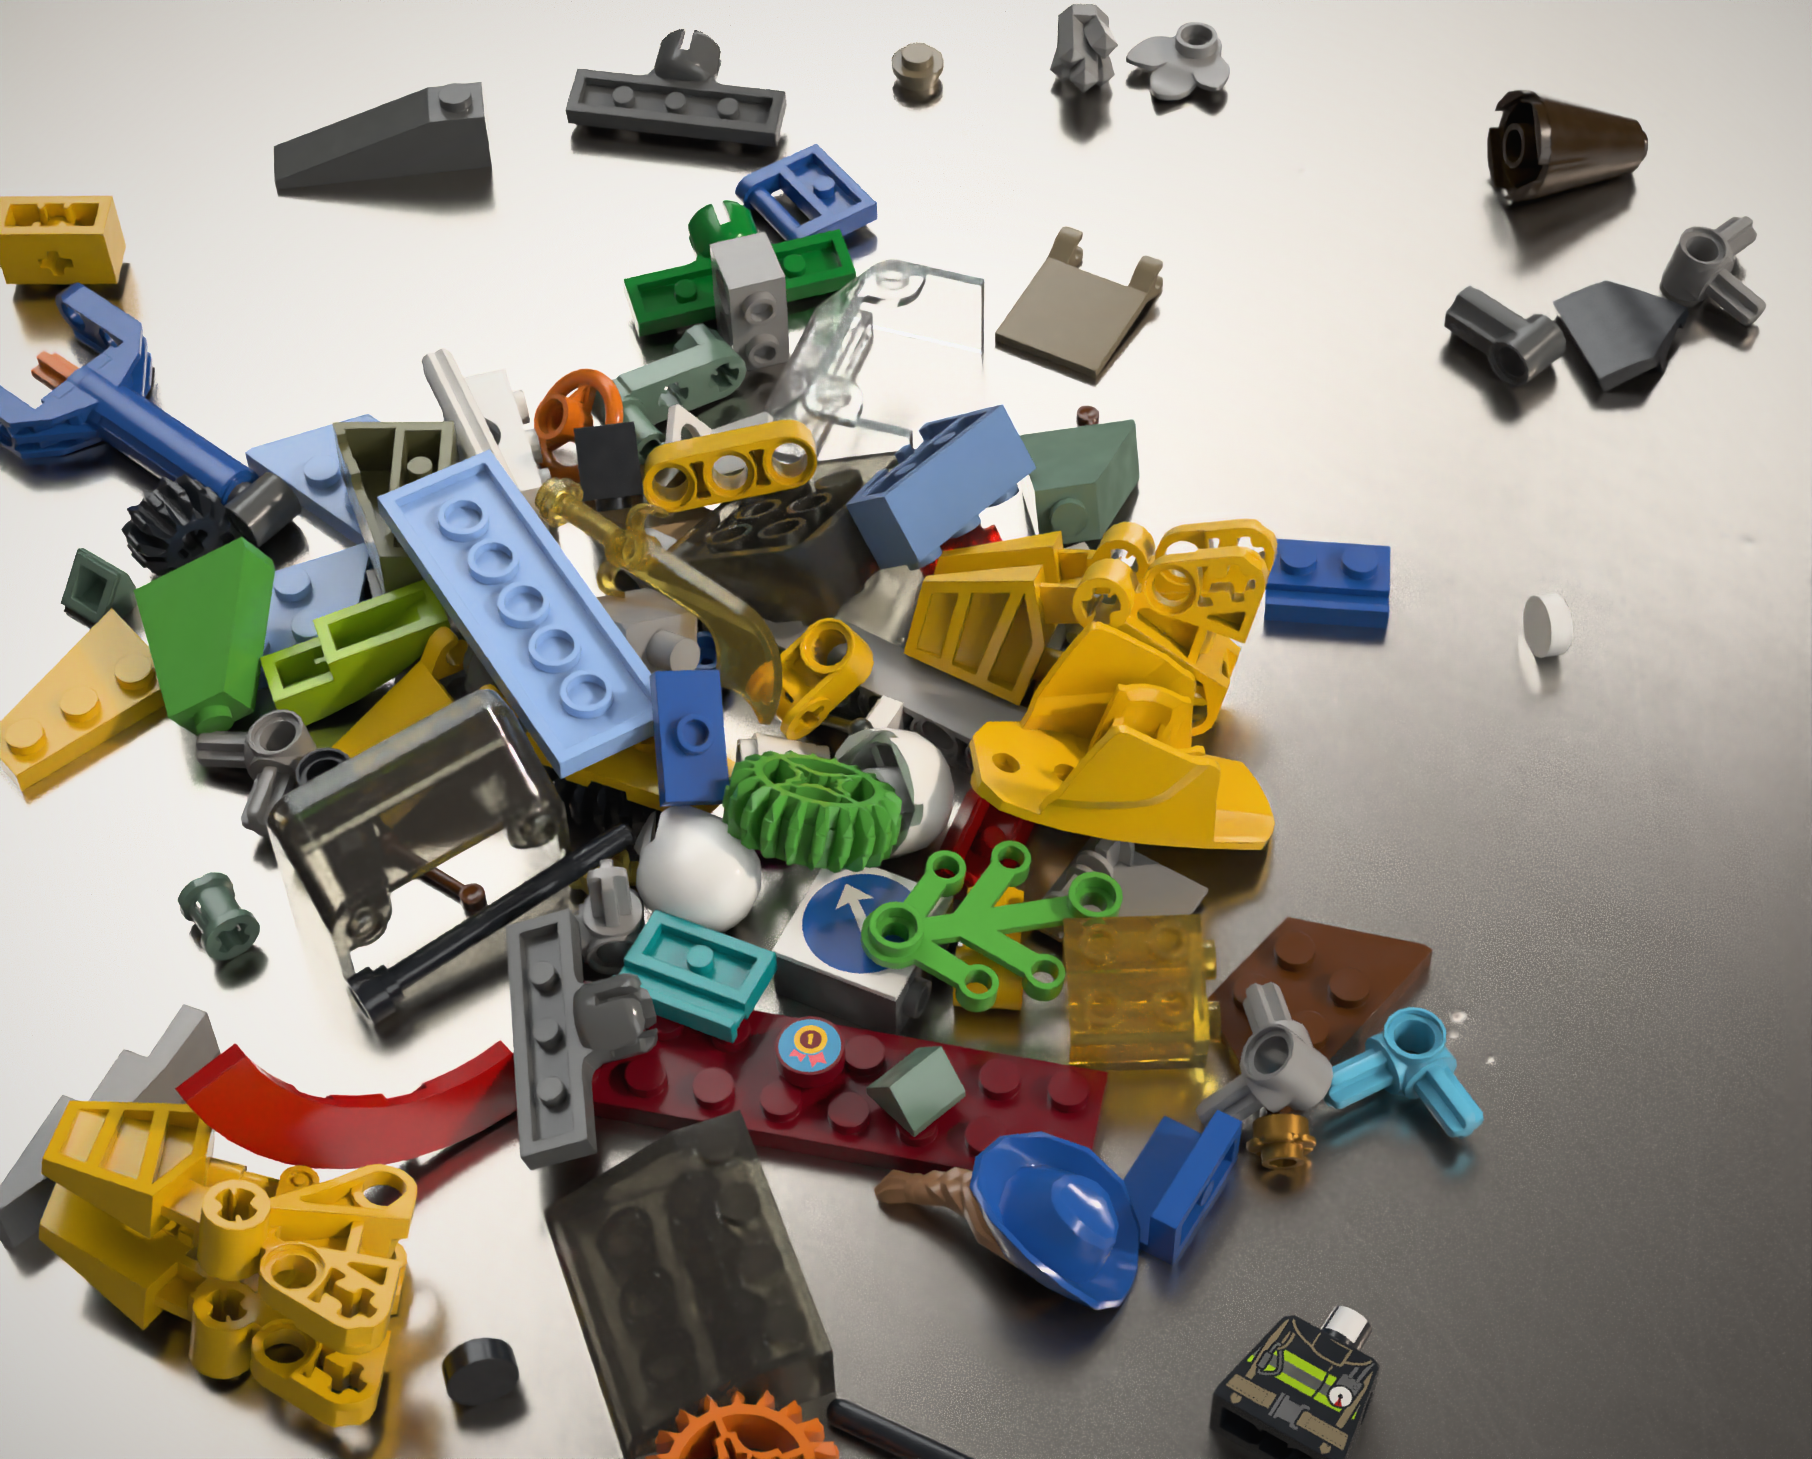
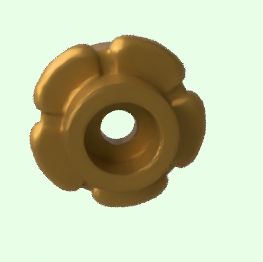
[1246,1114,1317,1169]

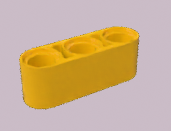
[643,419,817,512]

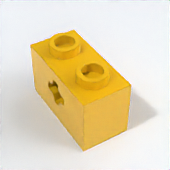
[0,195,126,285]

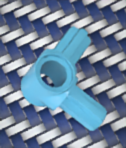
[1323,1007,1484,1139]

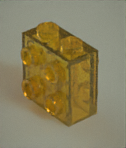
[1062,914,1221,1071]

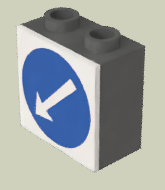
[772,867,959,1035]

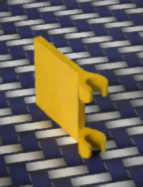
[331,626,518,828]

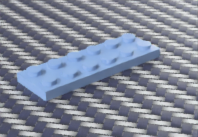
[377,449,654,779]

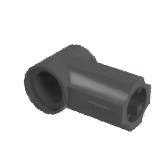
[1444,285,1566,387]

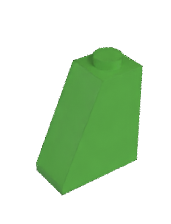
[134,537,275,737]

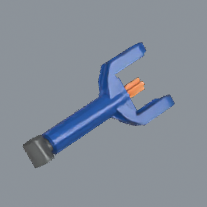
[0,283,302,549]

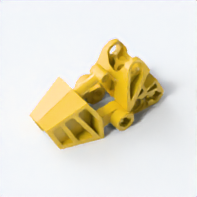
[903,518,1278,736]
[39,1100,417,1428]

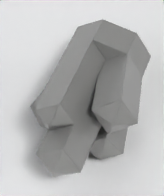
[1049,3,1119,93]

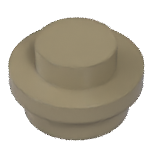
[891,42,944,91]

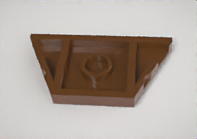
[1203,916,1433,1117]

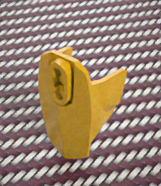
[968,621,1275,850]

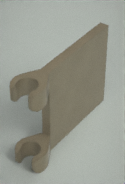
[994,226,1163,379]

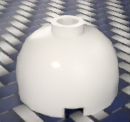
[835,728,954,859]

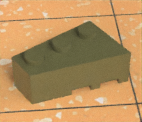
[332,421,460,594]

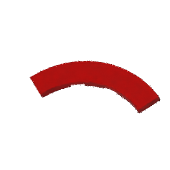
[175,1040,517,1170]

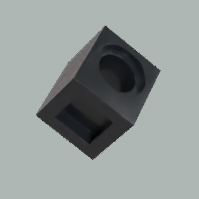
[573,421,643,512]

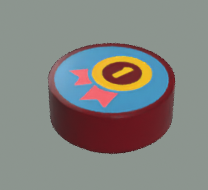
[775,1016,845,1088]

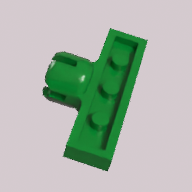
[623,200,857,337]

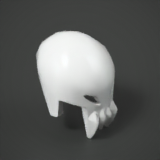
[634,805,762,933]

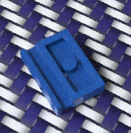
[1264,538,1391,629]

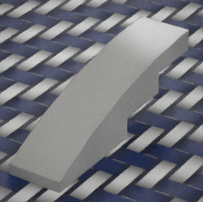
[0,1003,220,1248]

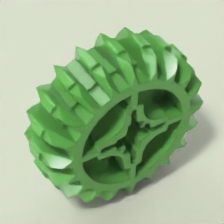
[722,750,902,873]

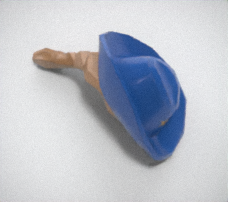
[873,1131,1141,1310]

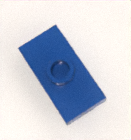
[649,670,729,807]

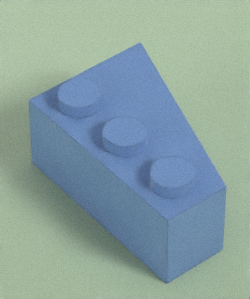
[846,404,1036,570]

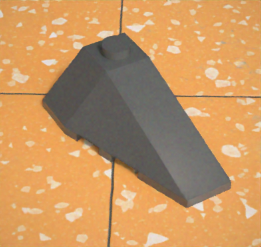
[273,81,492,190]

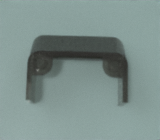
[267,689,572,997]

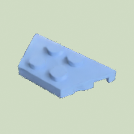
[245,413,381,545]
[258,543,373,690]

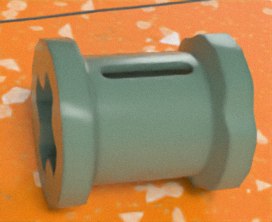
[177,872,260,960]

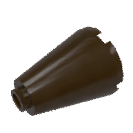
[1487,89,1648,202]

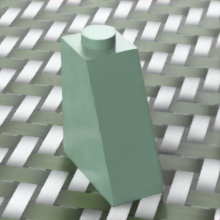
[1020,419,1140,544]

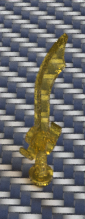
[535,477,782,726]

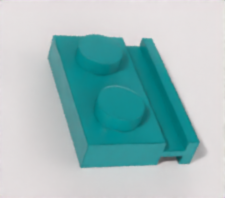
[613,909,778,1044]

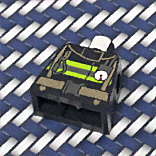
[1209,1306,1380,1459]

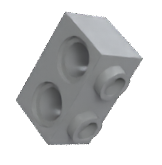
[710,232,790,371]

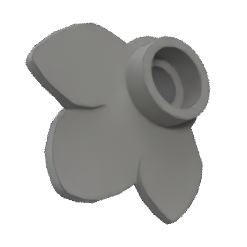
[1126,21,1230,100]

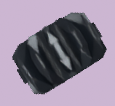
[121,474,231,576]

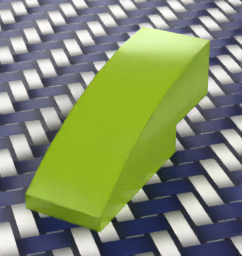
[260,580,451,726]

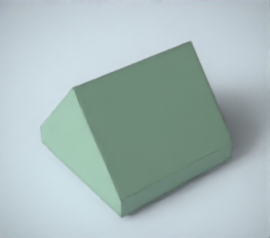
[60,548,137,624]
[866,1046,965,1137]

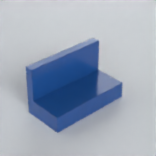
[1123,1109,1242,1265]

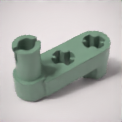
[591,324,746,465]

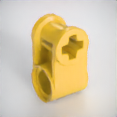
[747,618,874,740]

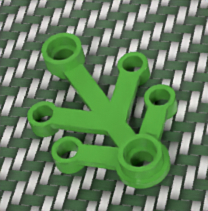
[860,840,1123,1012]

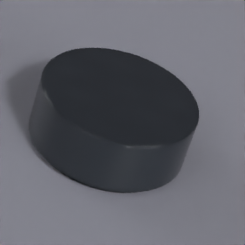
[441,1337,520,1405]

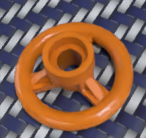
[534,368,623,484]

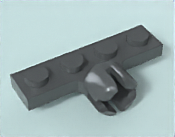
[565,29,787,147]
[506,908,658,1171]

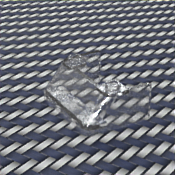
[761,259,985,492]

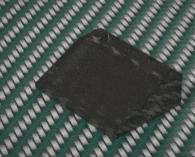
[648,448,915,627]
[542,1110,836,1459]

